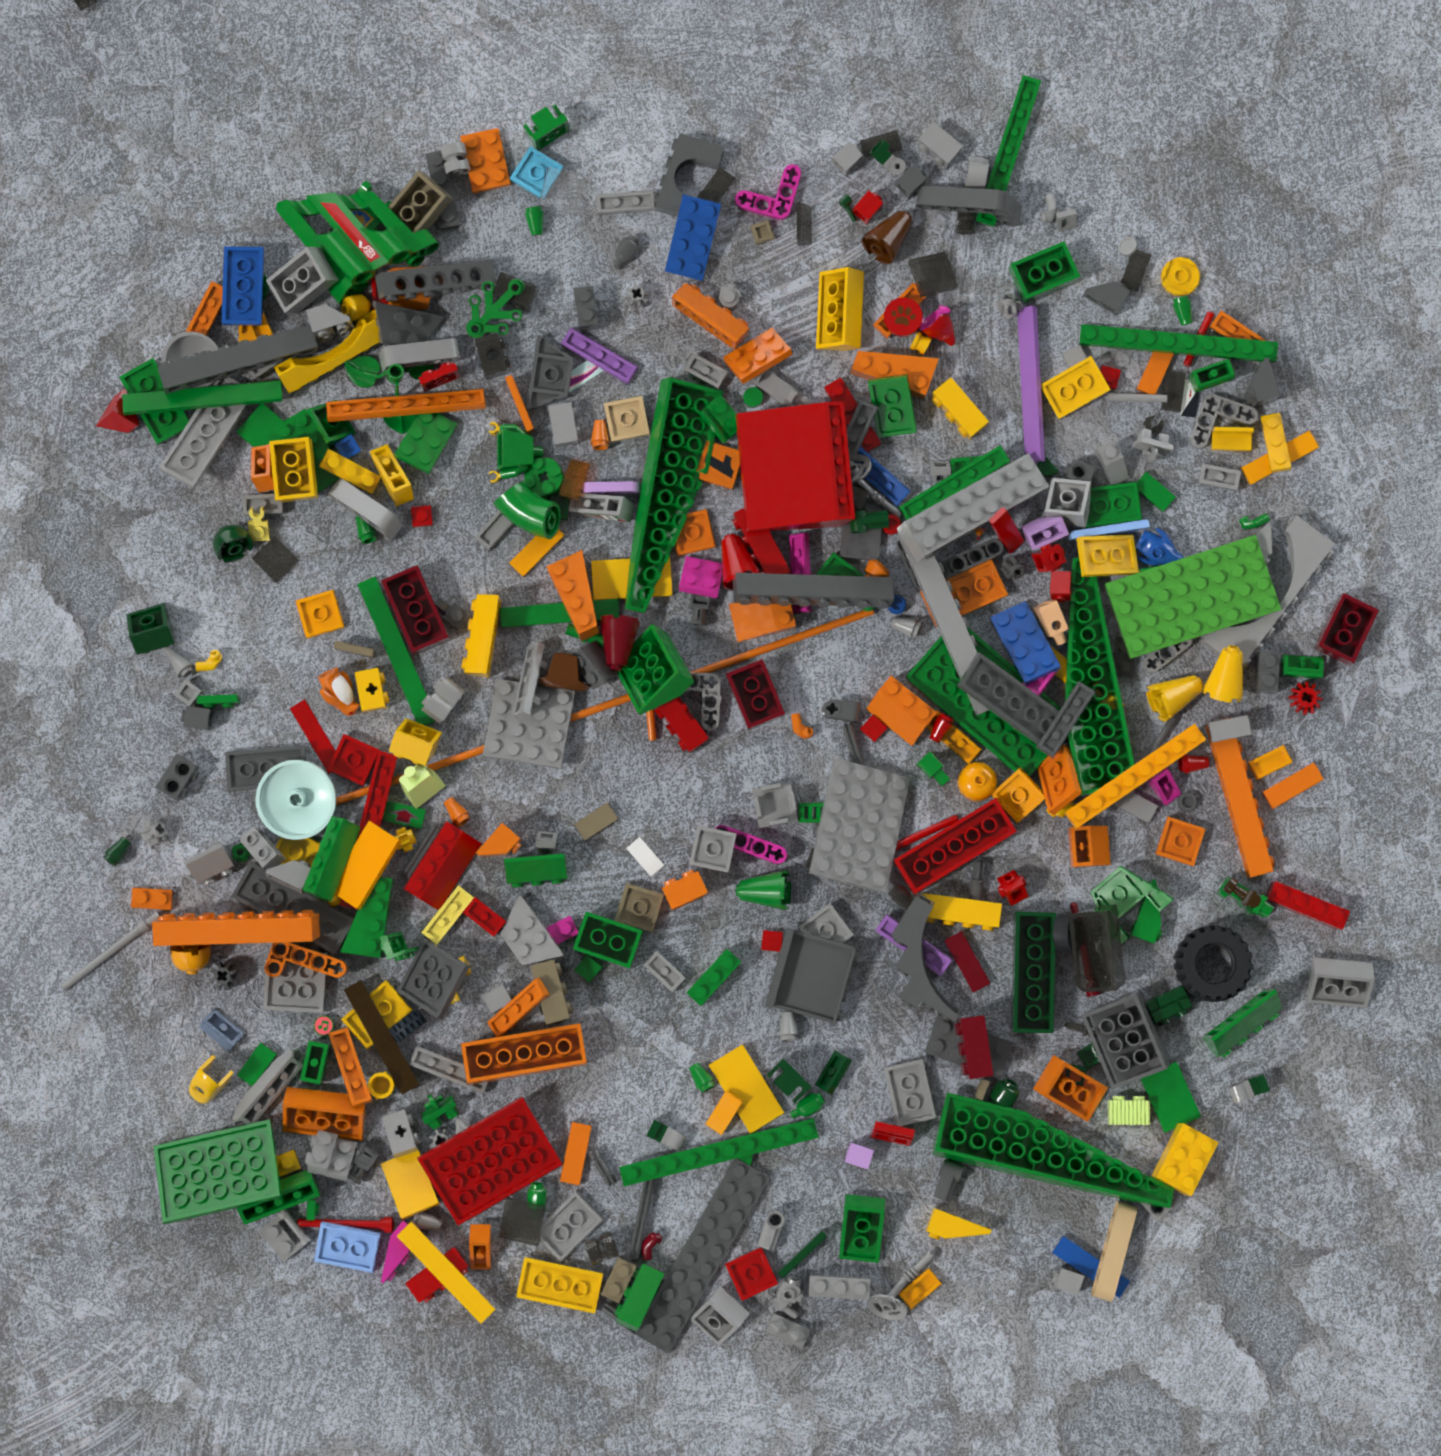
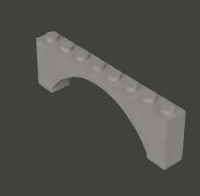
[1200,516,1335,669]

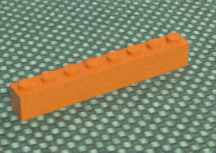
[1205,718,1275,878]

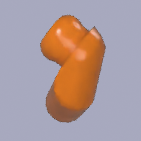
[791,713,813,739]

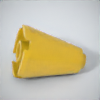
[1203,645,1243,703]
[1146,675,1204,722]

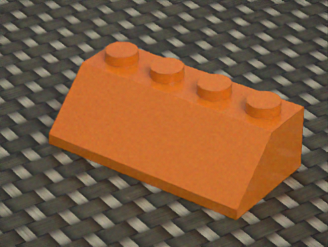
[672,283,749,350]
[283,1087,367,1141]

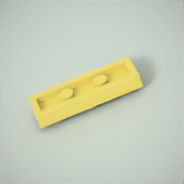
[421,885,474,945]

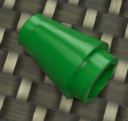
[524,206,544,236]
[1172,296,1192,326]
[355,516,377,544]
[689,1062,715,1094]

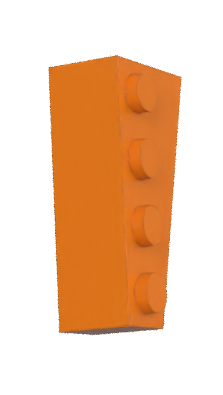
[546,550,599,641]

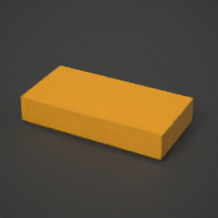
[1247,745,1293,780]
[705,1090,743,1135]
[898,1268,942,1310]

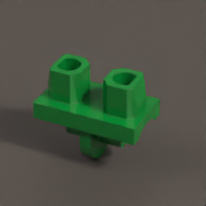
[420,1094,458,1130]

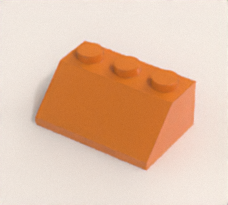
[866,676,937,746]

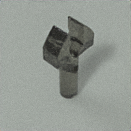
[1142,415,1163,434]

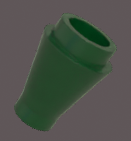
[103,837,131,867]

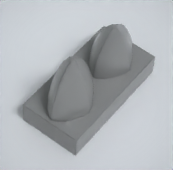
[766,1313,811,1349]

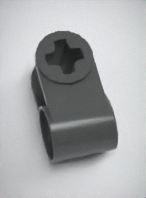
[822,700,861,723]

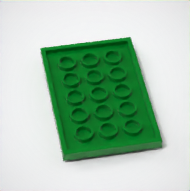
[153,1119,282,1224]

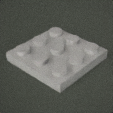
[263,949,328,1013]

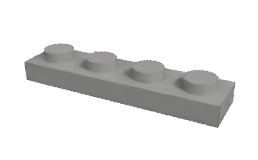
[409,1046,488,1094]

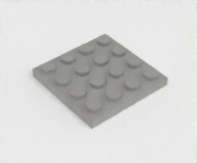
[483,679,576,769]

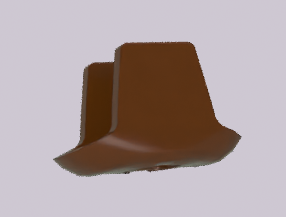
[537,652,591,691]

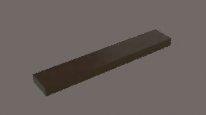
[344,980,420,1095]

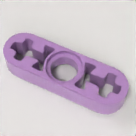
[583,482,641,495]

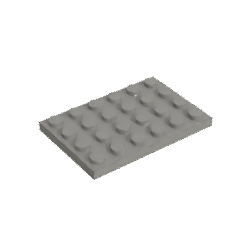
[809,758,910,894]

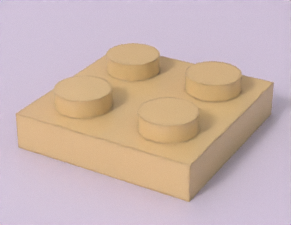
[604,396,650,443]

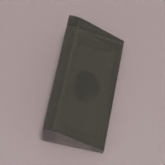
[796,202,812,245]

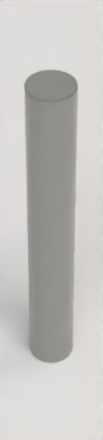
[1108,393,1167,403]

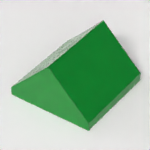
[307,400,356,449]

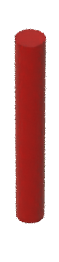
[1183,311,1214,367]

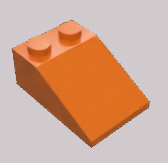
[729,603,796,643]
[1033,1055,1108,1122]

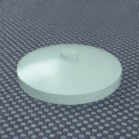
[256,760,336,840]

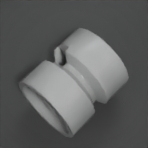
[440,142,471,177]

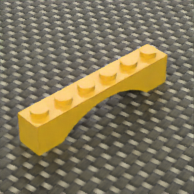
[274,309,380,394]

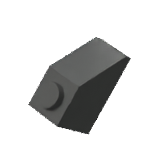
[1083,281,1130,315]

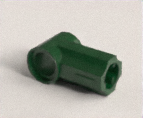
[850,511,889,534]

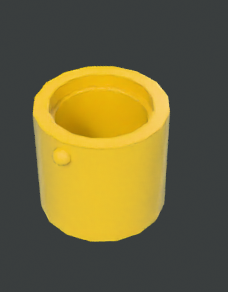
[368,1071,396,1100]

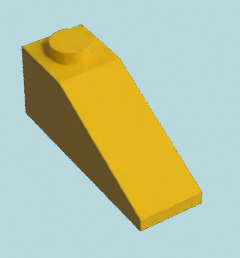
[369,444,414,507]
[925,1207,992,1240]

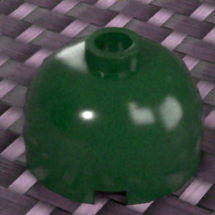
[212,525,254,563]

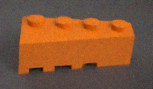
[850,351,939,399]

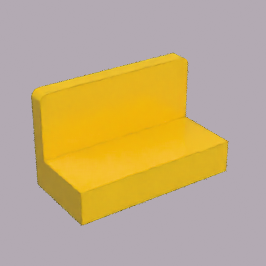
[1211,427,1254,451]

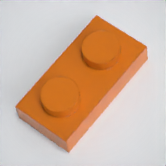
[131,888,173,910]

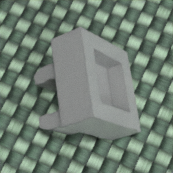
[1056,207,1077,232]
[930,461,951,483]
[535,831,558,855]

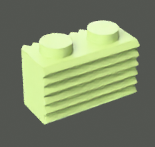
[1107,1096,1150,1125]

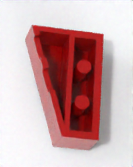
[654,697,709,754]

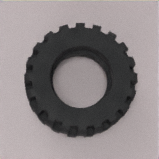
[1173,925,1253,1002]

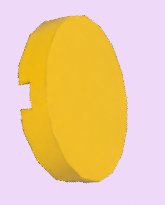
[1160,257,1200,297]

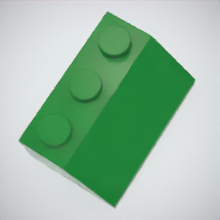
[504,854,568,888]

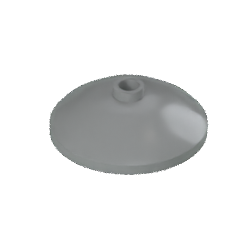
[162,332,219,389]

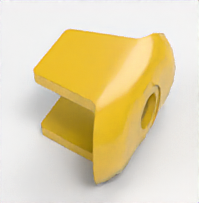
[189,1055,234,1104]

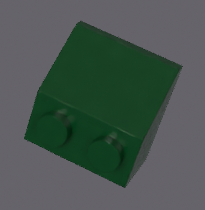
[126,603,175,655]

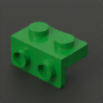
[380,931,419,962]

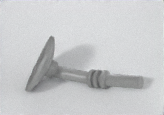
[850,455,902,517]
[868,1252,935,1320]

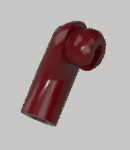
[642,1232,662,1260]

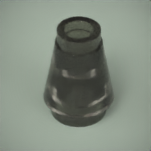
[888,883,913,910]

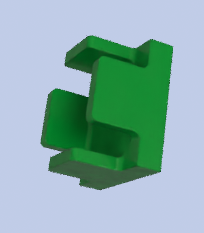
[523,104,569,151]

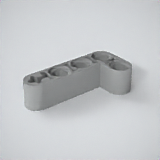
[379,338,460,373]
[327,478,403,542]

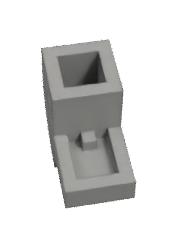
[964,156,989,189]

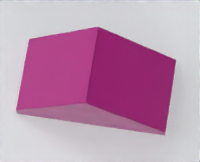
[1147,768,1181,806]

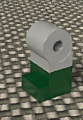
[869,138,906,175]
[1228,1074,1270,1103]
[646,1119,686,1151]

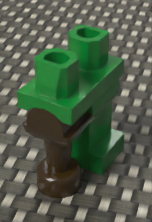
[1216,877,1274,918]

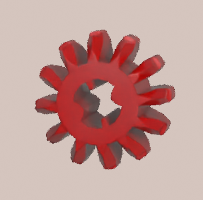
[1288,681,1323,715]

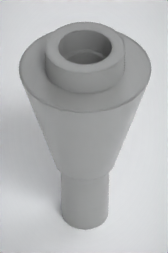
[163,646,194,678]

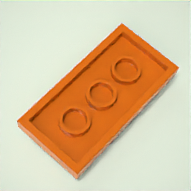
[920,559,1008,628]

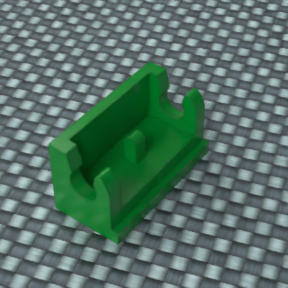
[1280,654,1324,679]

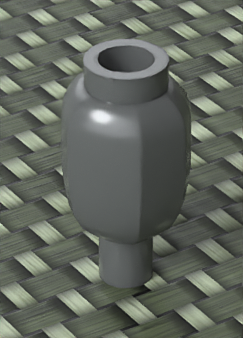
[613,234,639,270]

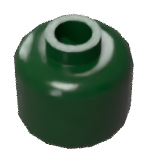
[990,1078,1020,1108]

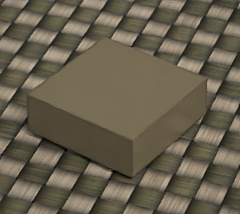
[750,220,775,245]
[974,1079,990,1100]

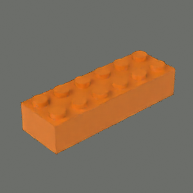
[461,1023,587,1085]

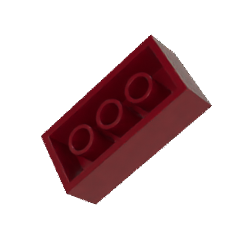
[381,565,450,655]

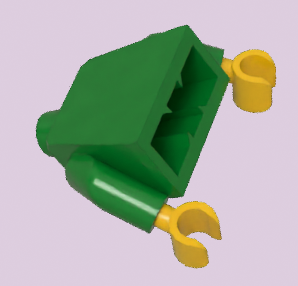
[488,422,543,483]

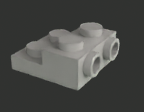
[305,1130,357,1181]

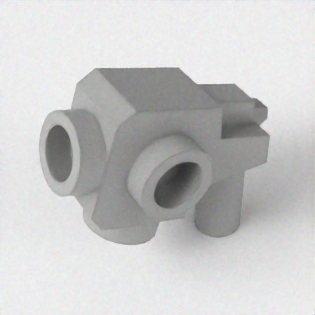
[774,1276,804,1320]

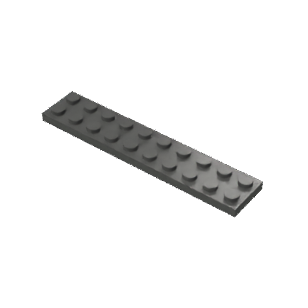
[634,1158,770,1354]

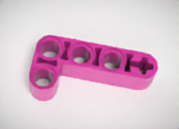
[715,825,787,865]

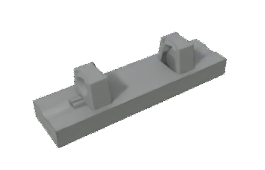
[749,370,813,407]
[512,641,548,720]

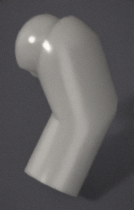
[1041,194,1057,223]

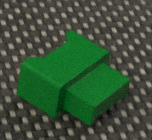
[916,751,950,787]

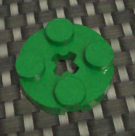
[524,458,564,498]

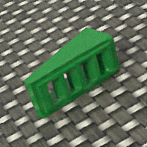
[798,803,824,823]

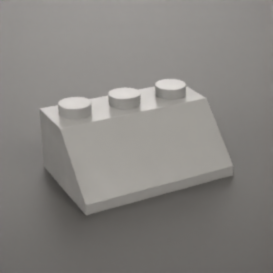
[1307,957,1375,1008]

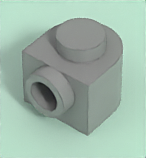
[719,284,741,310]

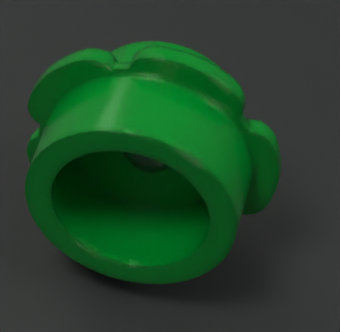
[231,843,251,862]

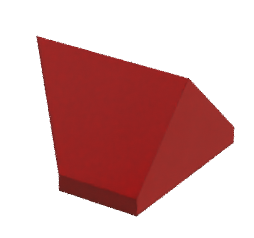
[96,389,140,433]

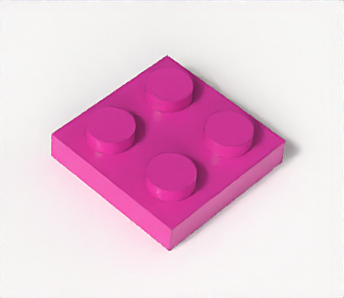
[678,556,723,598]

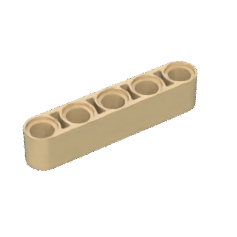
[1091,1201,1137,1302]

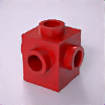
[1031,543,1067,572]
[997,870,1029,906]

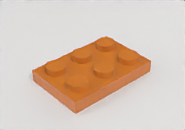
[460,128,511,194]
[723,327,793,384]
[1037,744,1082,815]

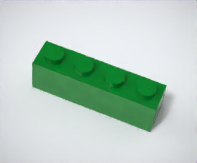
[302,816,361,902]
[236,1169,320,1225]

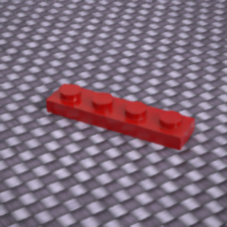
[824,377,882,452]

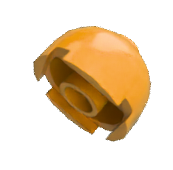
[957,762,997,802]
[170,944,211,974]

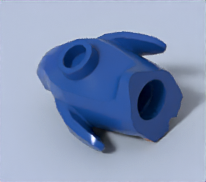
[1135,527,1184,565]

